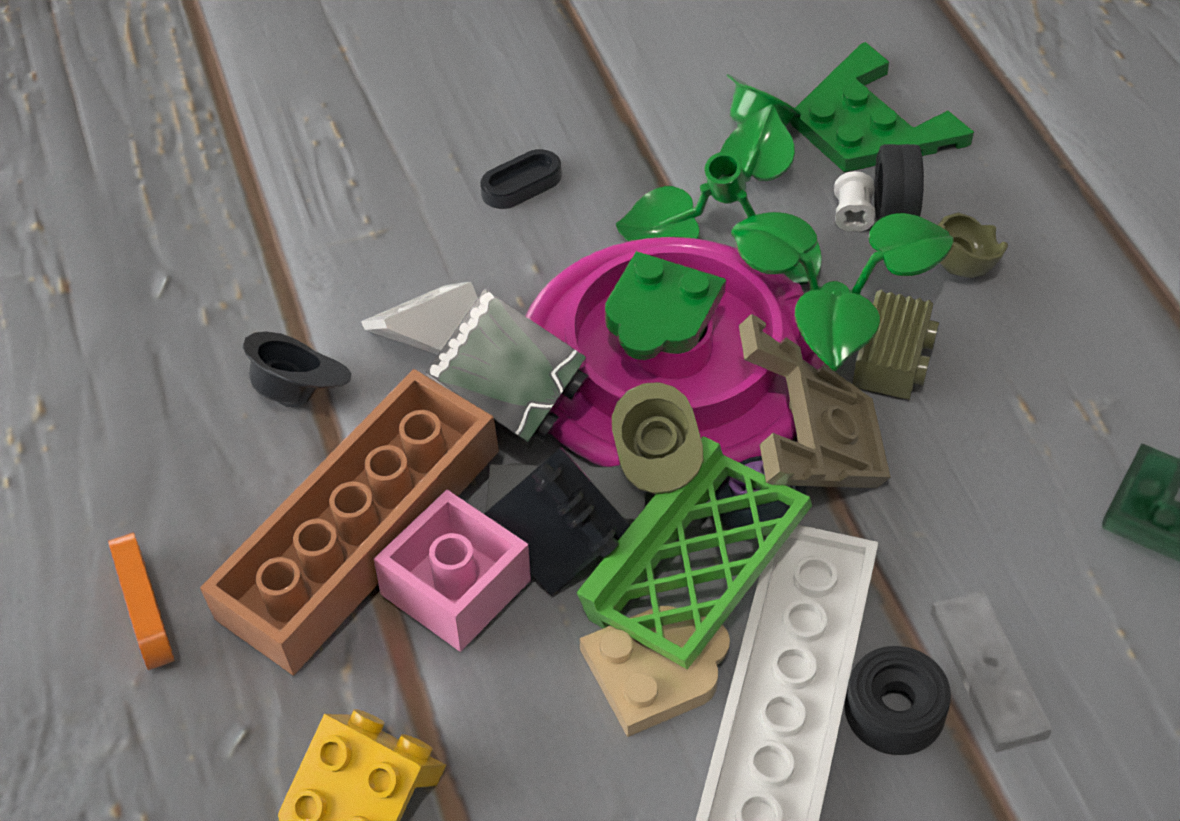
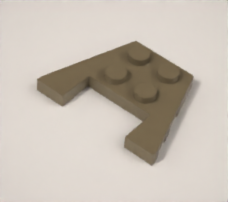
[739,314,891,488]

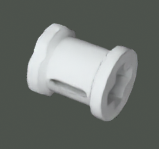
[834,171,875,232]

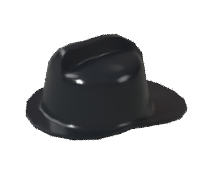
[242,331,352,407]

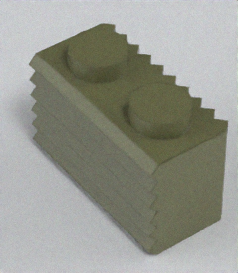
[852,289,939,400]

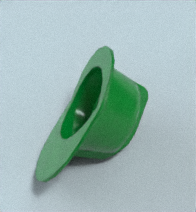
[726,74,801,127]

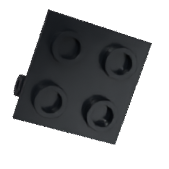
[483,447,630,596]

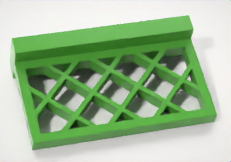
[576,436,812,670]

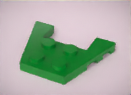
[790,42,974,173]

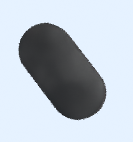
[480,149,561,209]

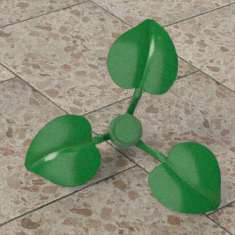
[616,105,822,285]
[731,212,953,371]

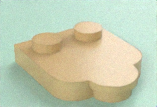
[580,606,730,737]

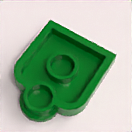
[605,251,726,360]

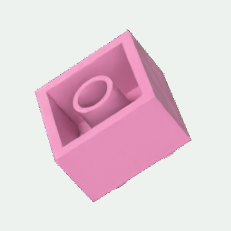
[374,490,531,652]

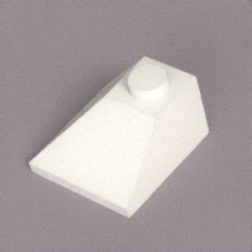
[361,282,478,355]

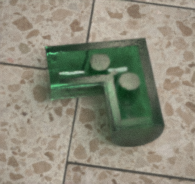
[1102,443,1180,562]

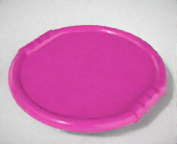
[525,237,828,467]

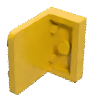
[278,709,446,821]

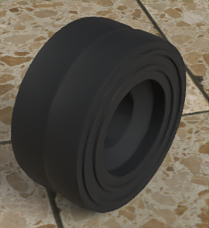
[874,144,924,221]
[845,646,951,755]

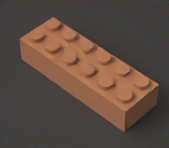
[200,369,499,676]

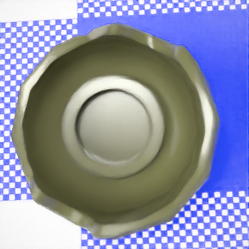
[938,212,1008,278]

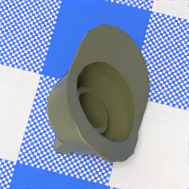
[612,382,704,494]

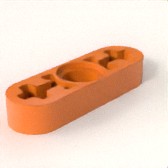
[108,532,175,670]

